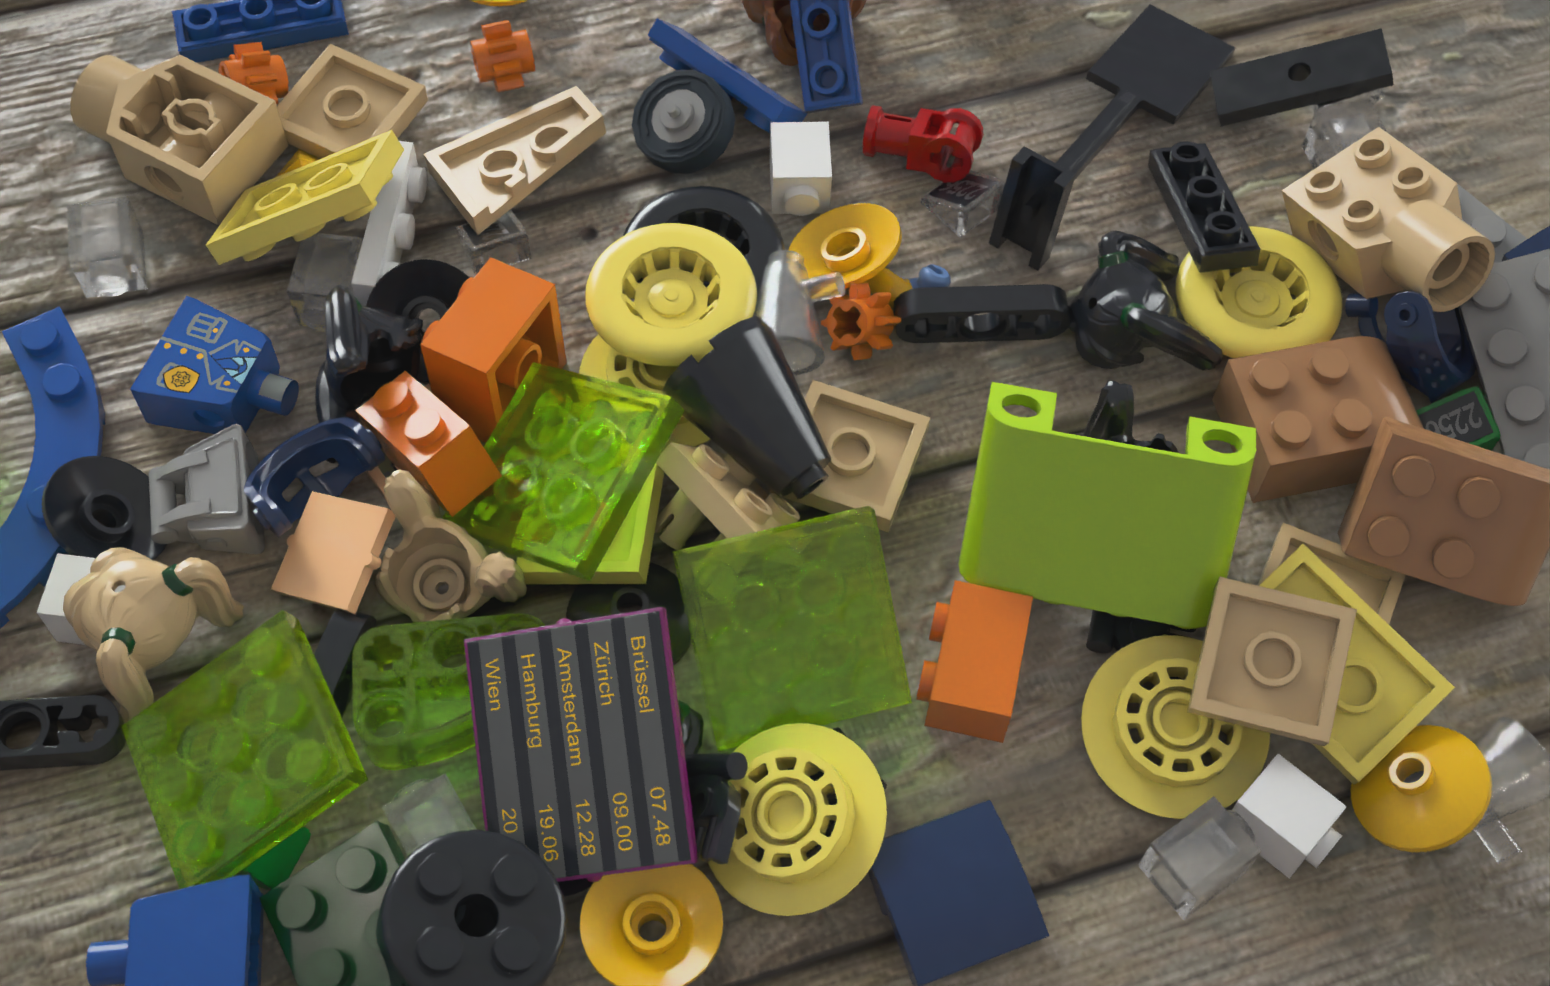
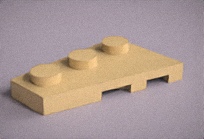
[424,86,606,235]

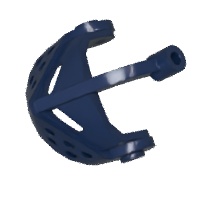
[1345,291,1476,404]
[244,417,386,538]

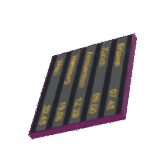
[464,607,699,882]

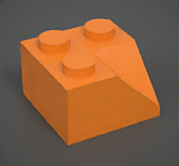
[420,257,567,450]

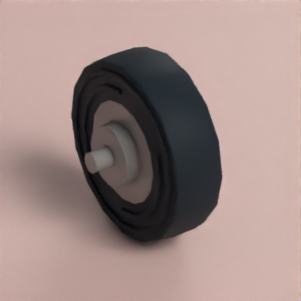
[632,70,735,174]

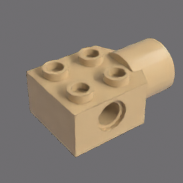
[70,55,289,225]
[1282,127,1495,312]

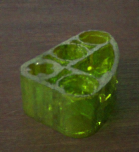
[352,613,546,770]

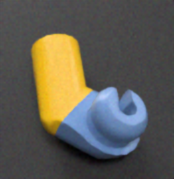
[863,264,951,308]

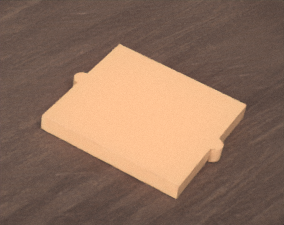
[271,491,396,614]

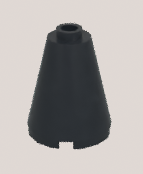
[662,316,831,499]

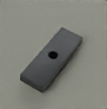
[1210,28,1394,127]
[1148,141,1260,273]

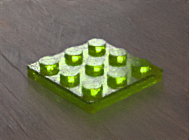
[442,362,685,581]
[673,506,912,751]
[121,610,369,889]

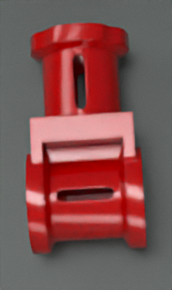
[863,105,984,182]

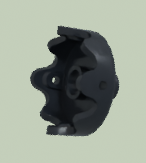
[376,829,567,986]

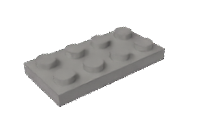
[1458,249,1550,470]

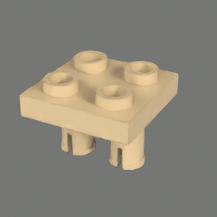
[654,442,811,594]

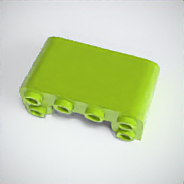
[958,382,1256,629]

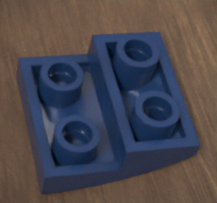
[868,800,1049,986]

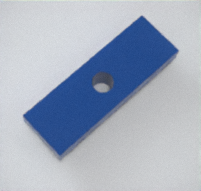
[172,0,349,63]
[790,0,863,113]
[647,18,808,133]

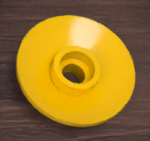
[787,203,902,291]
[1351,725,1492,852]
[580,864,723,986]

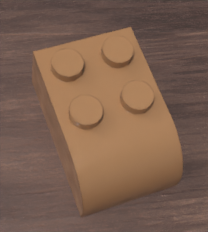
[1212,336,1424,503]
[1338,416,1550,606]

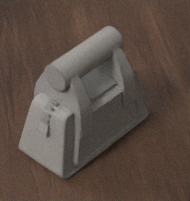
[149,424,265,554]

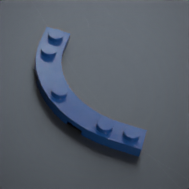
[0,306,106,629]

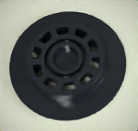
[623,186,785,306]

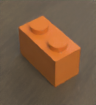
[355,371,502,517]
[916,580,1033,743]

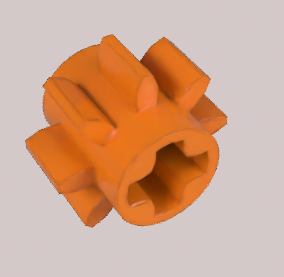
[470,20,535,93]
[219,42,289,105]
[821,283,901,360]

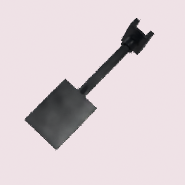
[989,4,1236,271]

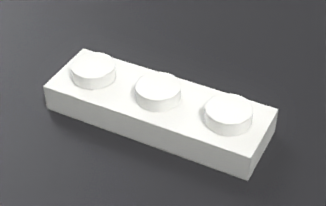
[351,141,427,307]

